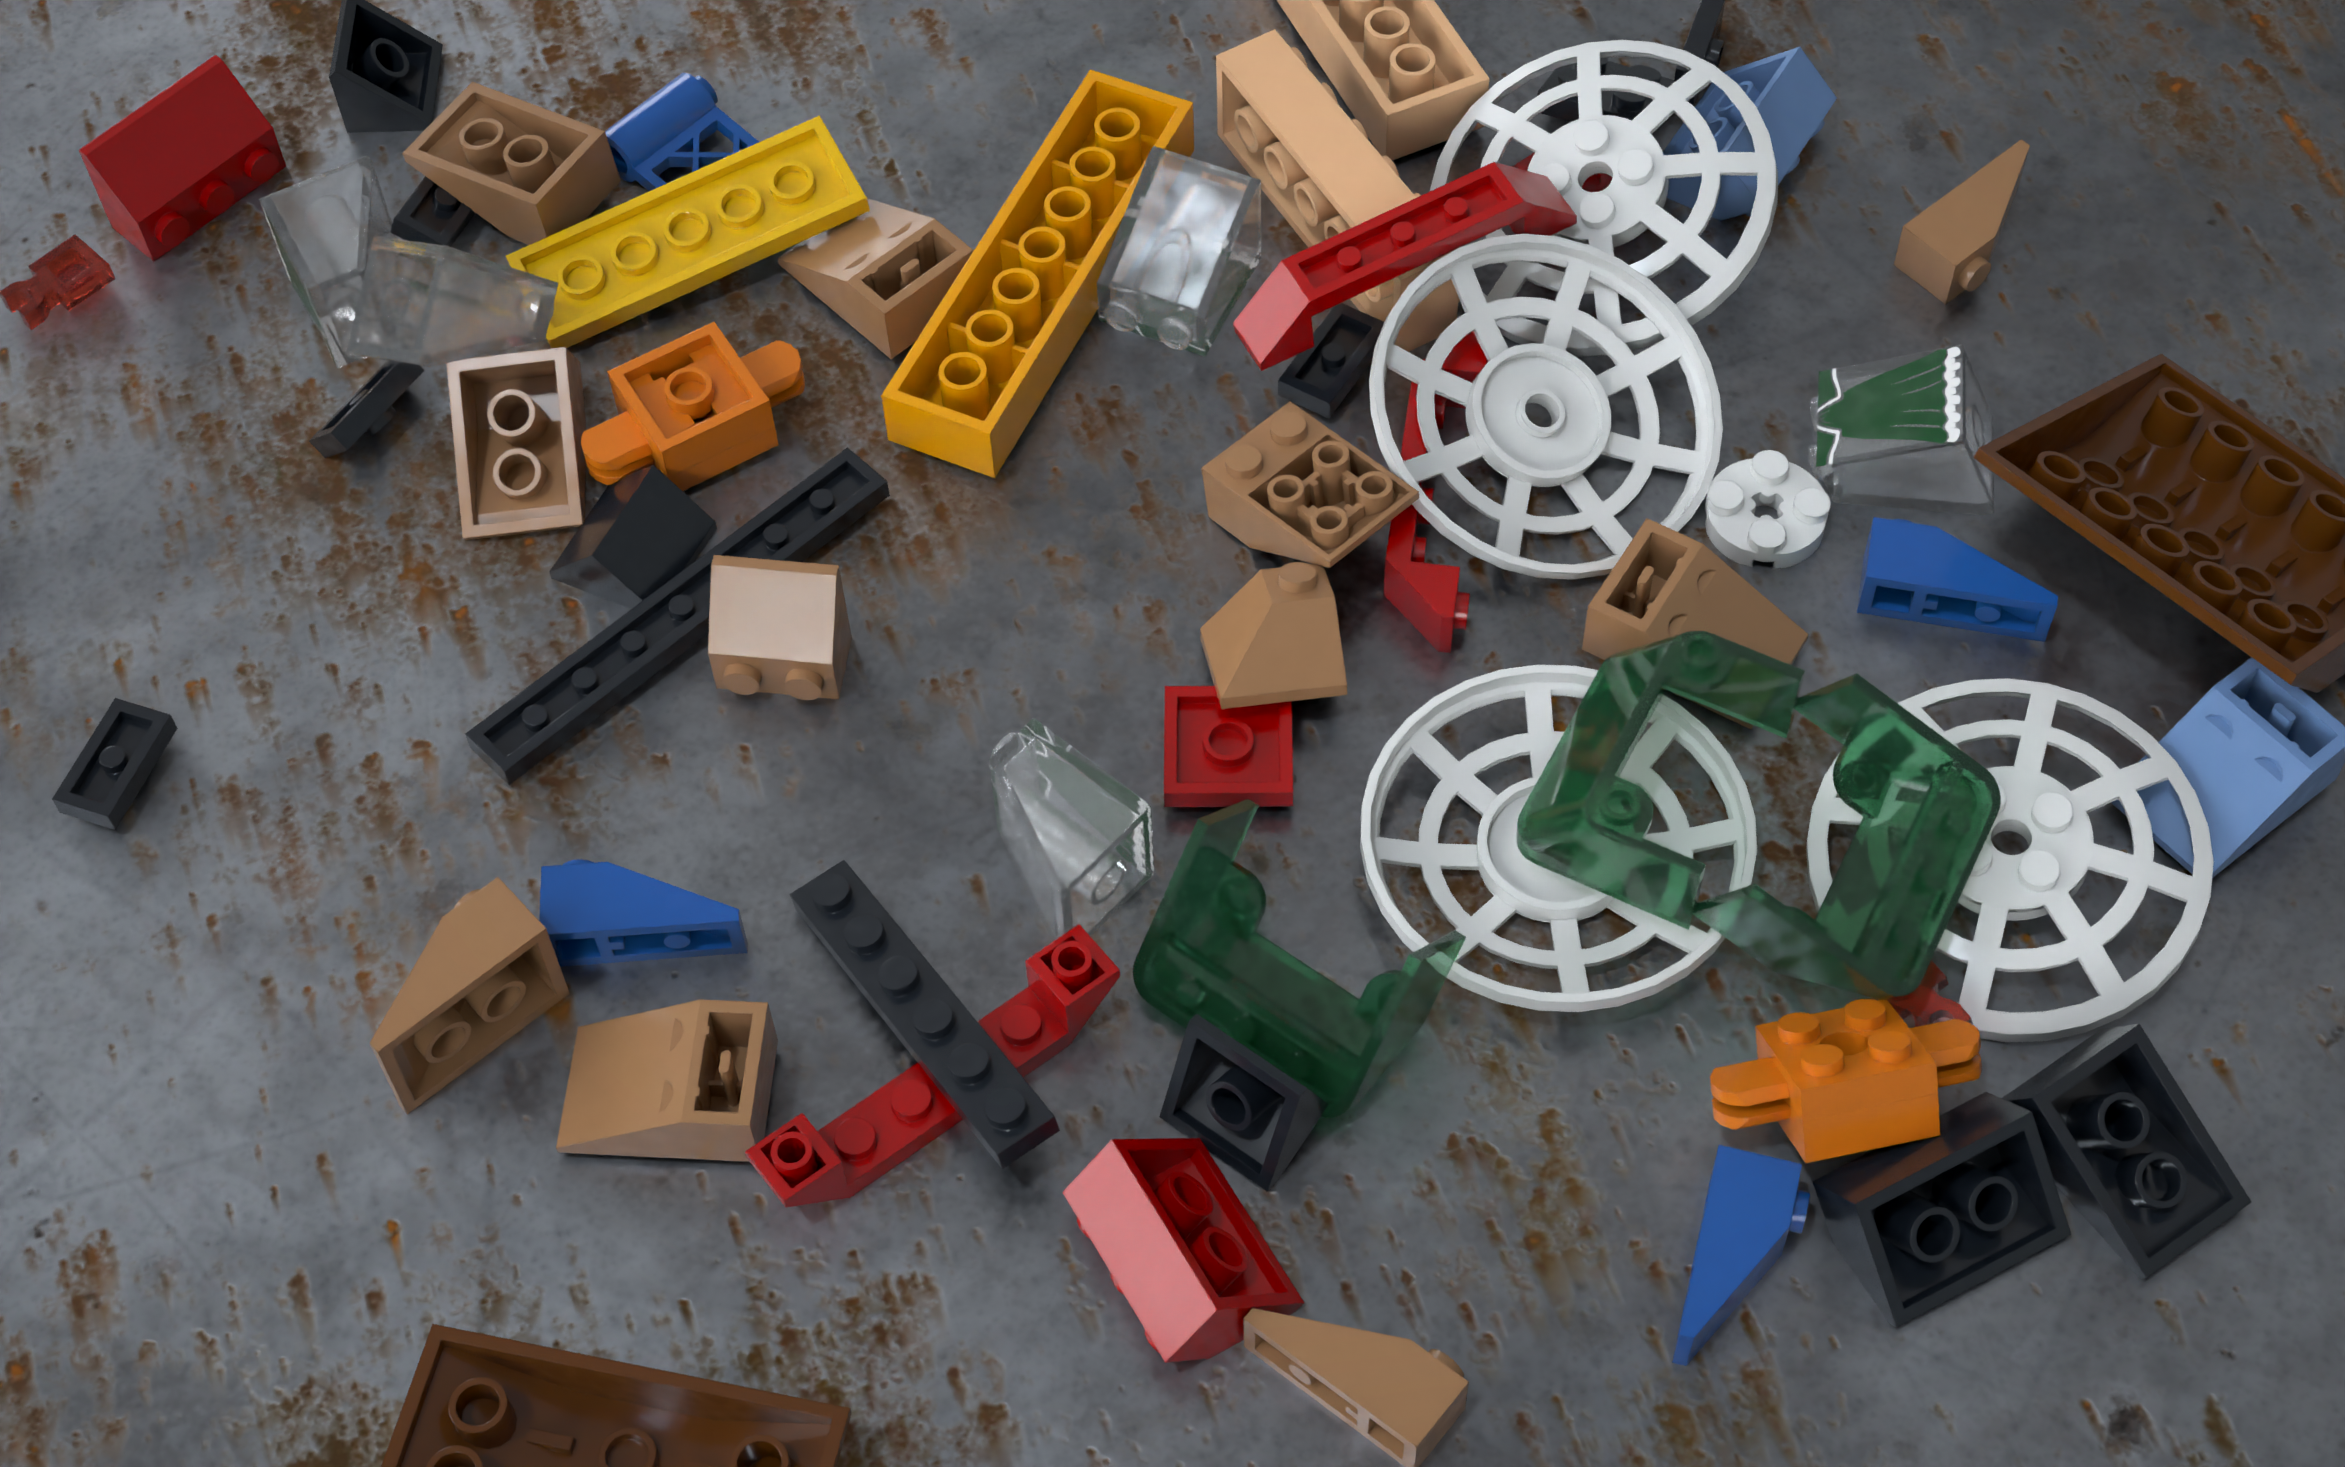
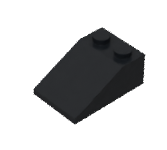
[2002,1024,2252,1278]

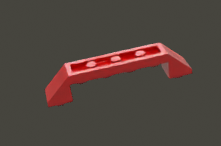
[1233,162,1577,371]
[1384,332,1488,653]
[745,924,1120,1207]

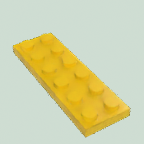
[506,115,870,348]

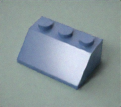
[1663,47,1837,221]

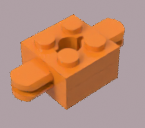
[581,321,805,491]
[1710,999,1982,1163]

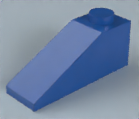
[1857,517,2058,642]
[539,859,748,967]
[1672,1145,1810,1366]

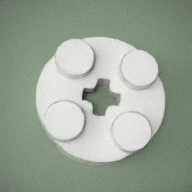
[1705,450,1831,569]

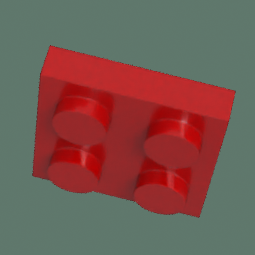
[1164,686,1293,807]

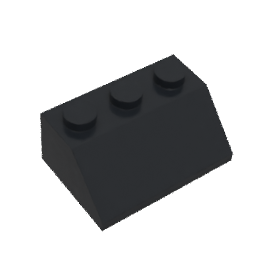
[1812,1092,2071,1328]

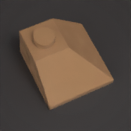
[1200,562,1347,709]

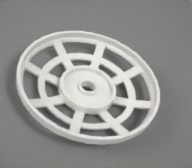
[1430,40,1778,357]
[1369,234,1723,580]
[1360,665,1757,1012]
[1806,678,2214,1042]

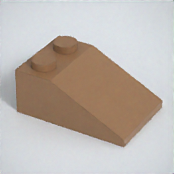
[402,82,621,245]
[446,347,586,540]
[369,877,570,1115]

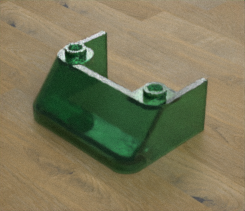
[1516,631,1805,930]
[1692,673,2001,1000]
[1133,799,1466,1118]

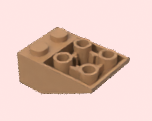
[777,198,974,359]
[1201,401,1419,568]
[1582,518,1809,730]
[556,999,778,1162]

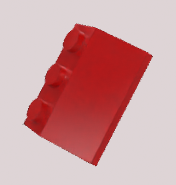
[79,55,286,262]
[1062,1138,1304,1363]

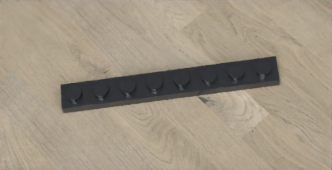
[465,447,890,785]

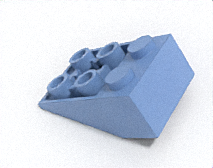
[2111,657,2345,878]

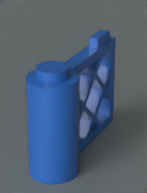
[605,72,759,191]

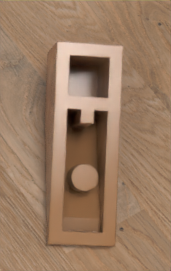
[1894,139,2030,305]
[1243,1308,1469,1467]

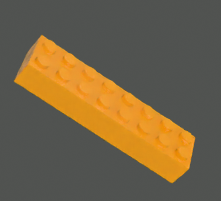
[881,69,1194,478]

